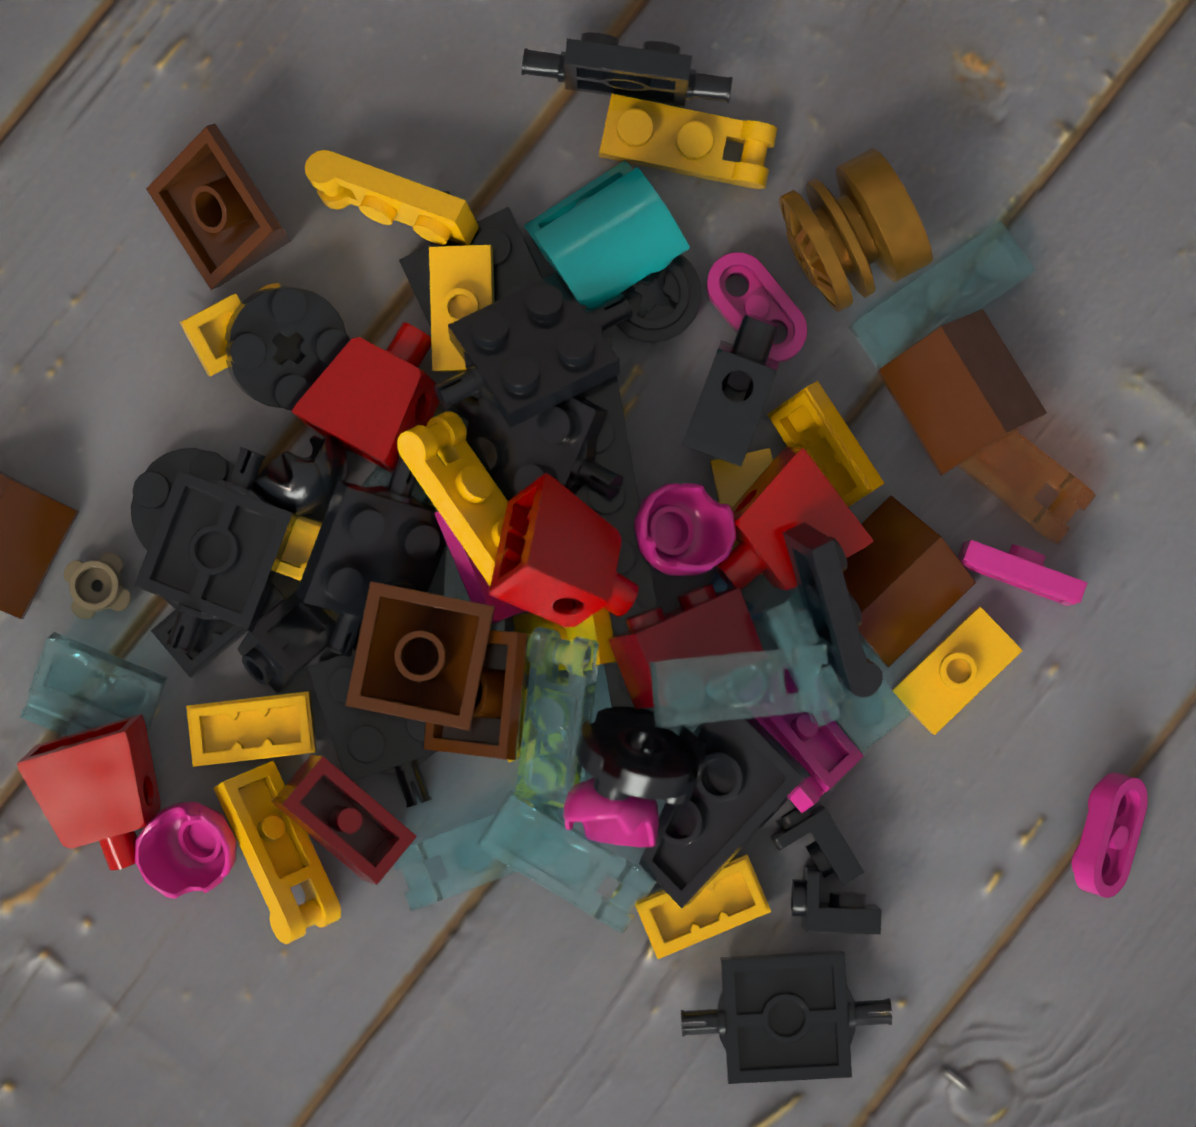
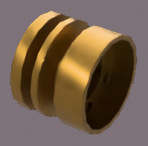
[778,148,933,312]

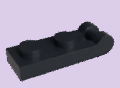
[783,522,883,698]

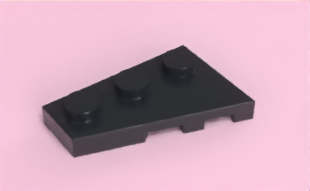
[639,686,811,908]

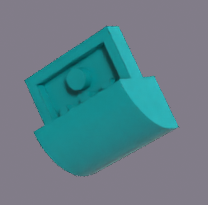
[523,160,690,309]

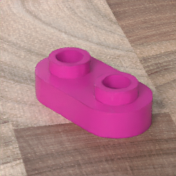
[706,252,807,363]
[1072,772,1148,898]

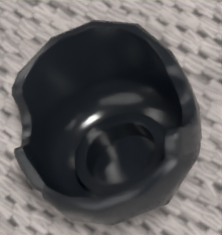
[253,434,347,517]

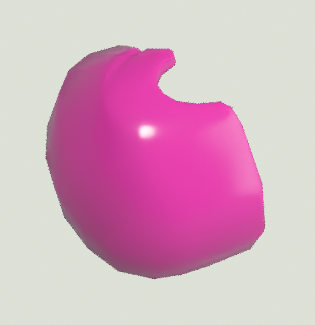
[634,483,737,576]
[563,777,659,847]
[135,801,236,899]

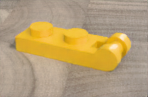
[599,93,778,189]
[304,150,479,246]
[397,411,508,585]
[213,760,341,944]

